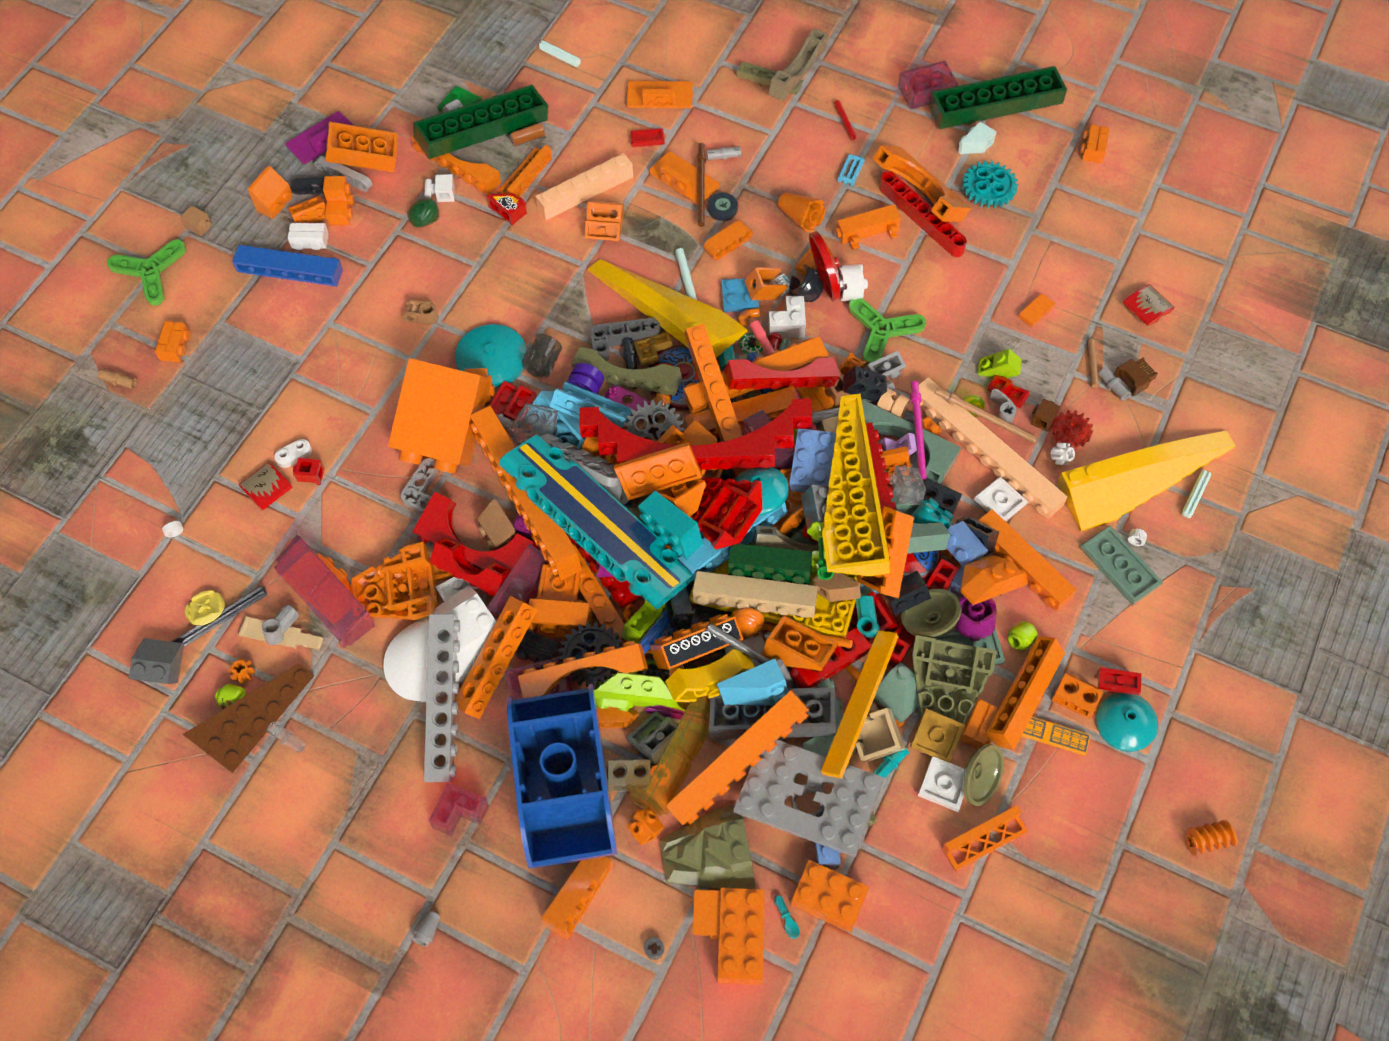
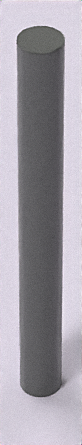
[705,623,770,664]

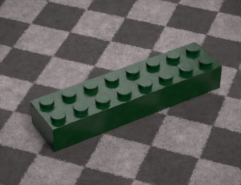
[929,66,1067,130]
[413,84,549,160]

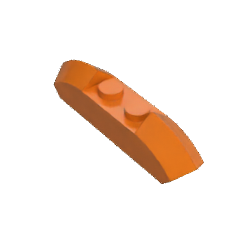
[597,707,639,729]

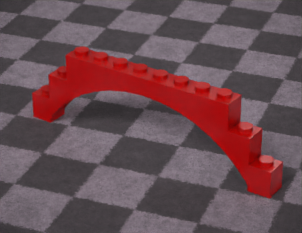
[579,398,812,470]

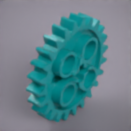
[962,161,1018,209]

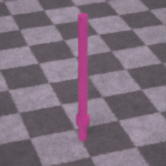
[910,381,927,480]

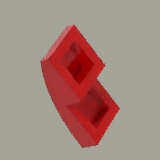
[987,375,1030,408]

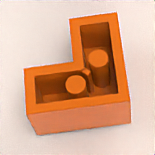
[323,176,355,226]

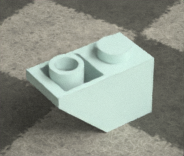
[958,122,997,154]

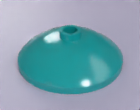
[734,467,789,516]
[1095,692,1158,752]

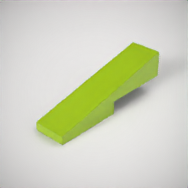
[621,600,666,644]

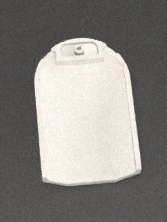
[383,585,496,702]

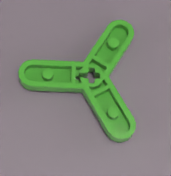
[107,239,186,306]
[849,298,926,365]

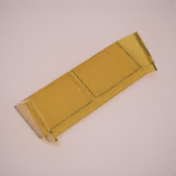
[628,696,710,817]

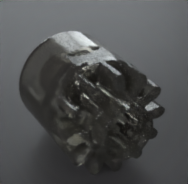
[522,334,562,378]

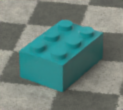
[638,491,703,560]

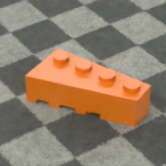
[541,856,613,941]

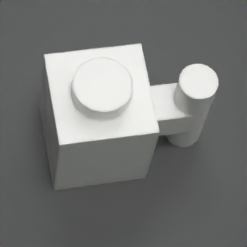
[424,174,455,202]

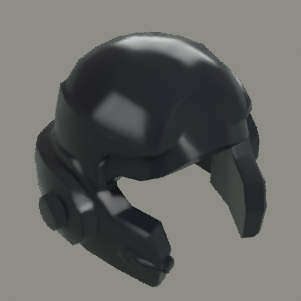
[789,264,824,302]

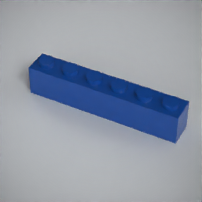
[232,245,343,287]

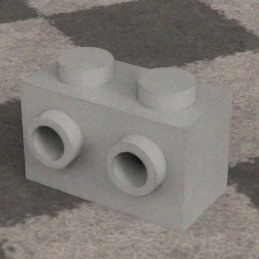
[864,351,907,380]

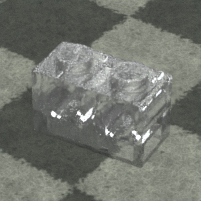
[890,466,926,505]

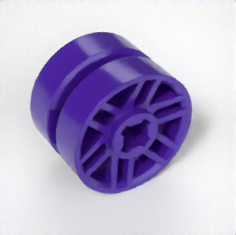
[566,363,604,394]

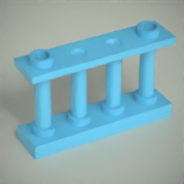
[549,381,634,429]

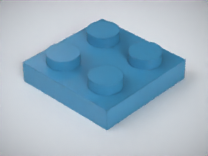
[722,278,759,312]

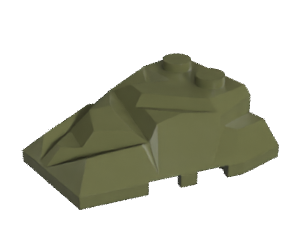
[912,635,997,725]
[659,805,755,890]

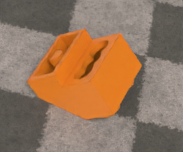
[585,201,624,241]

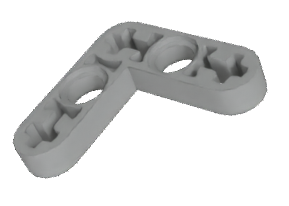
[401,458,439,513]

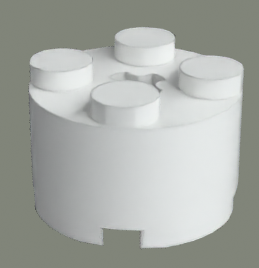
[837,264,868,301]

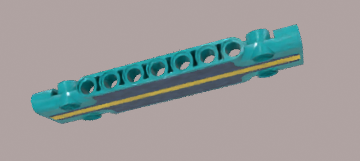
[499,435,694,609]

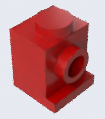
[293,458,325,485]

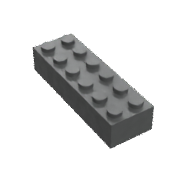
[709,687,837,739]

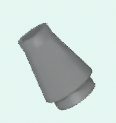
[412,911,441,947]

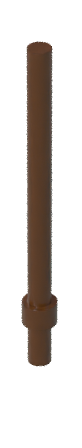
[696,143,707,227]

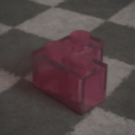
[429,783,489,836]

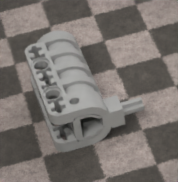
[541,433,629,506]

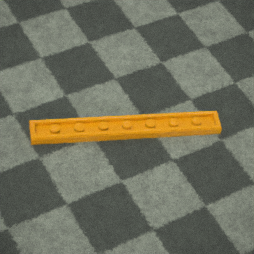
[821,631,898,779]

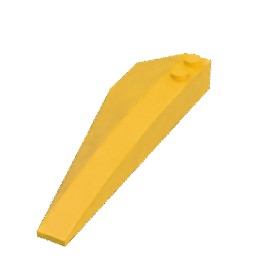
[588,259,748,357]
[822,394,890,576]
[1056,431,1235,531]

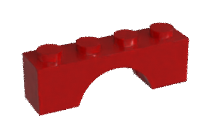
[429,537,512,597]

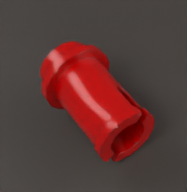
[768,332,782,351]

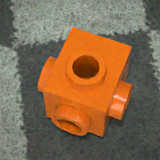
[626,808,665,846]

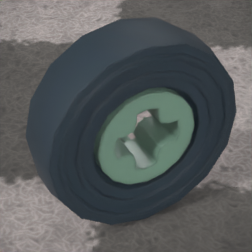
[708,192,738,221]

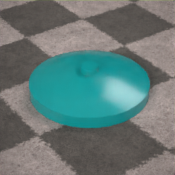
[455,324,528,388]

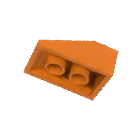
[762,616,838,671]

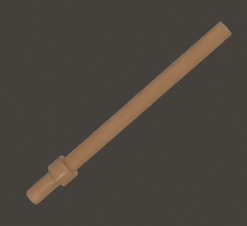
[934,387,1037,443]

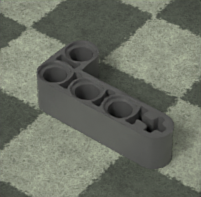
[591,318,661,361]

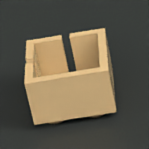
[856,708,905,762]

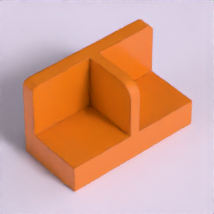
[693,890,721,940]

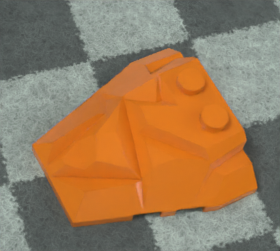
[351,542,438,620]

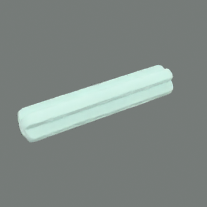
[539,40,581,67]
[1181,470,1211,518]

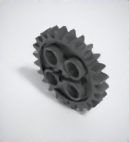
[623,400,685,441]

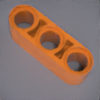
[703,220,753,260]

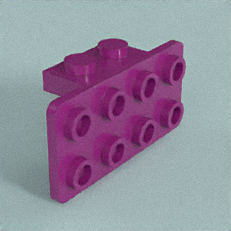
[285,111,354,164]

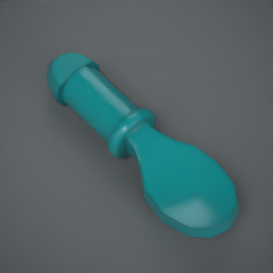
[774,895,800,939]

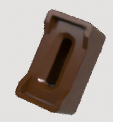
[1114,357,1158,396]

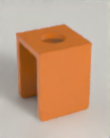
[745,267,787,300]

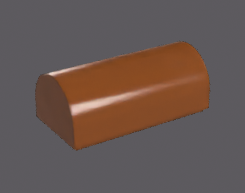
[509,123,545,147]

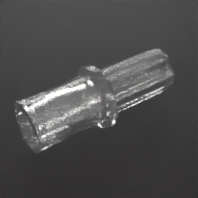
[267,721,306,753]

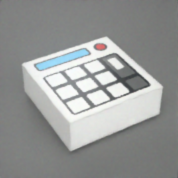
[769,274,790,297]

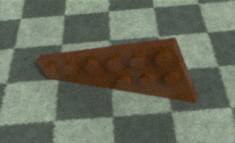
[182,663,314,773]

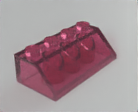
[487,544,549,621]

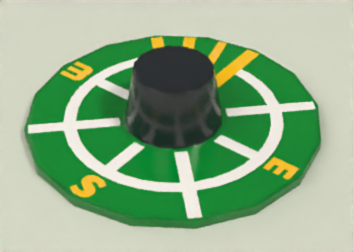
[739,333,763,354]

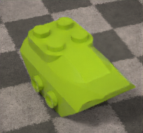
[594,661,685,712]

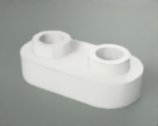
[275,439,312,468]

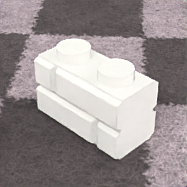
[288,223,329,250]

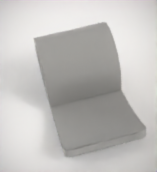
[990,389,1017,424]

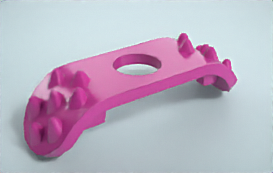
[604,386,651,411]

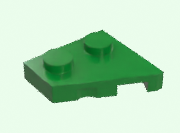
[437,85,482,112]

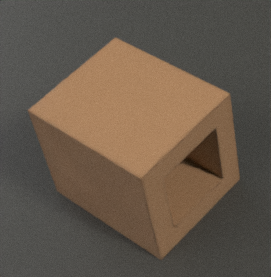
[180,206,212,236]

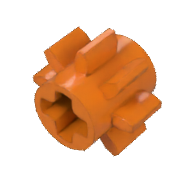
[228,658,256,684]

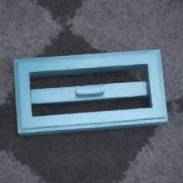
[838,154,865,186]

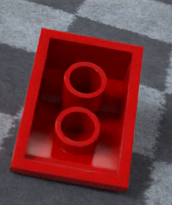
[842,591,900,651]

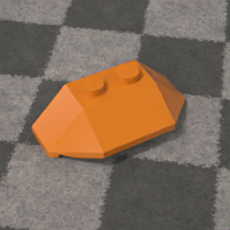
[960,555,1028,605]

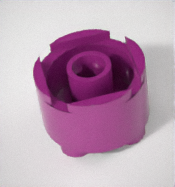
[955,596,997,642]

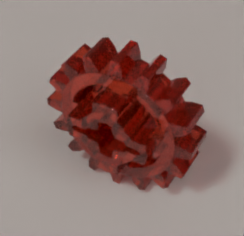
[1051,410,1093,449]

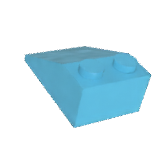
[717,659,788,705]

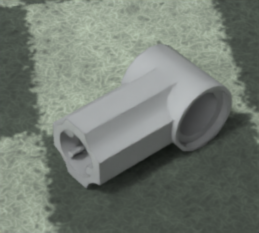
[262,605,299,645]

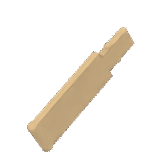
[238,616,324,650]

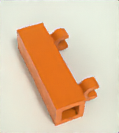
[834,204,901,250]

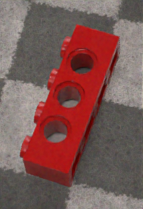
[790,627,871,689]

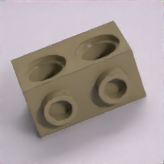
[608,757,651,791]

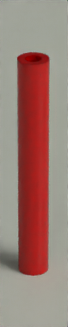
[834,100,857,140]

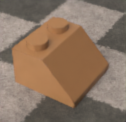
[477,499,516,551]

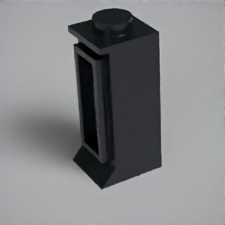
[665,587,695,626]

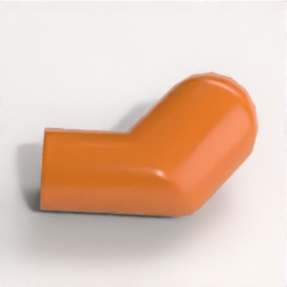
[737,308,760,326]

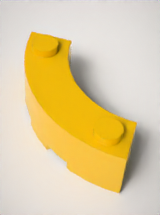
[665,649,754,702]

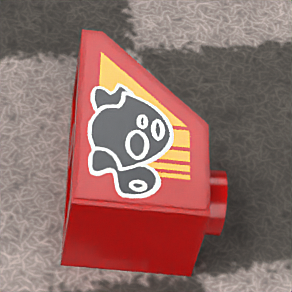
[487,193,527,225]

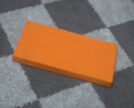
[614,442,702,500]

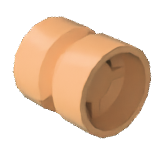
[877,388,910,418]

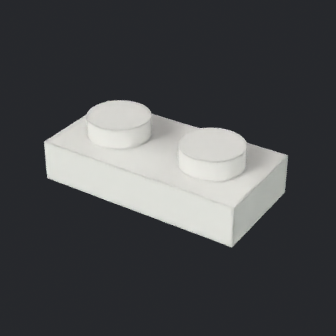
[436,577,478,602]

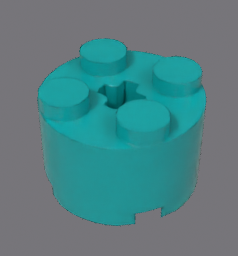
[911,498,954,529]

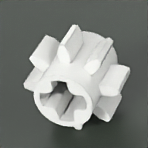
[1051,443,1075,465]

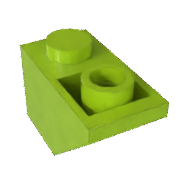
[977,349,1022,379]

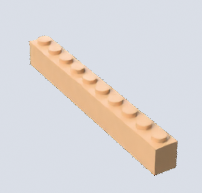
[919,378,1067,519]

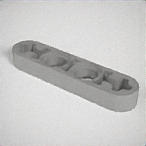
[314,156,373,192]

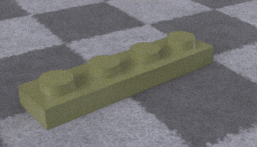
[737,62,803,95]

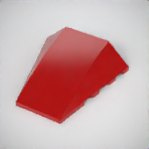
[690,477,762,550]

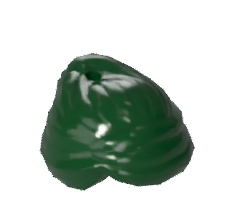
[408,199,439,228]

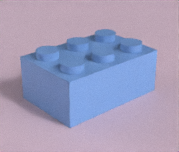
[790,429,836,492]

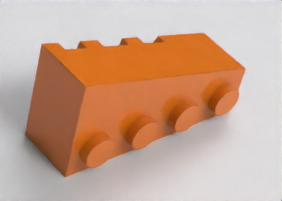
[857,506,914,598]

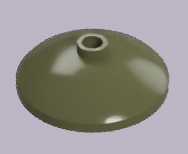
[901,589,961,637]
[962,744,1004,806]

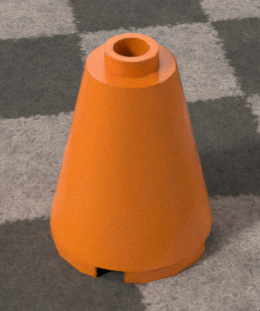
[778,192,826,233]

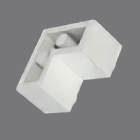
[768,296,806,338]

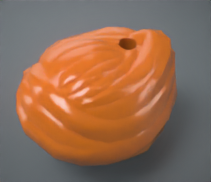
[730,608,765,638]

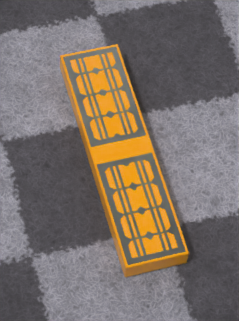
[1022,717,1090,756]

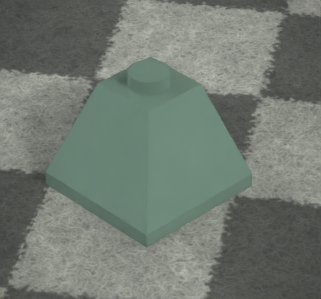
[874,662,919,723]

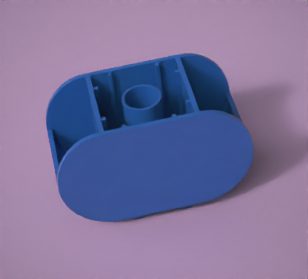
[507,684,617,869]

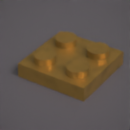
[910,708,965,763]

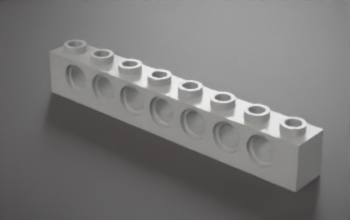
[424,614,461,782]

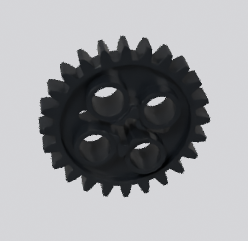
[558,622,623,688]

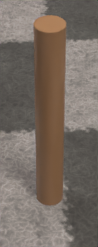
[1087,339,1099,388]

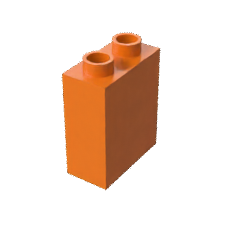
[388,358,491,474]

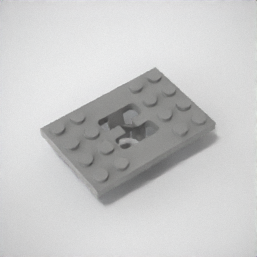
[733,740,884,858]

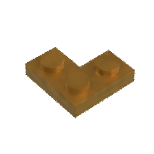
[634,331,673,366]

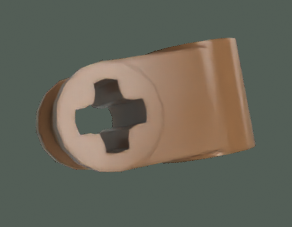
[402,299,439,325]

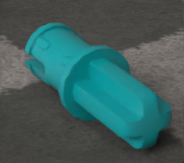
[874,746,909,779]

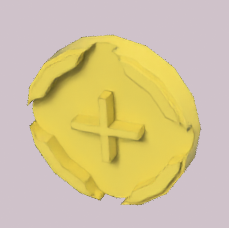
[184,590,225,625]

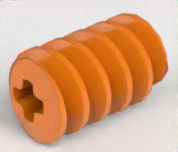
[1186,820,1238,856]

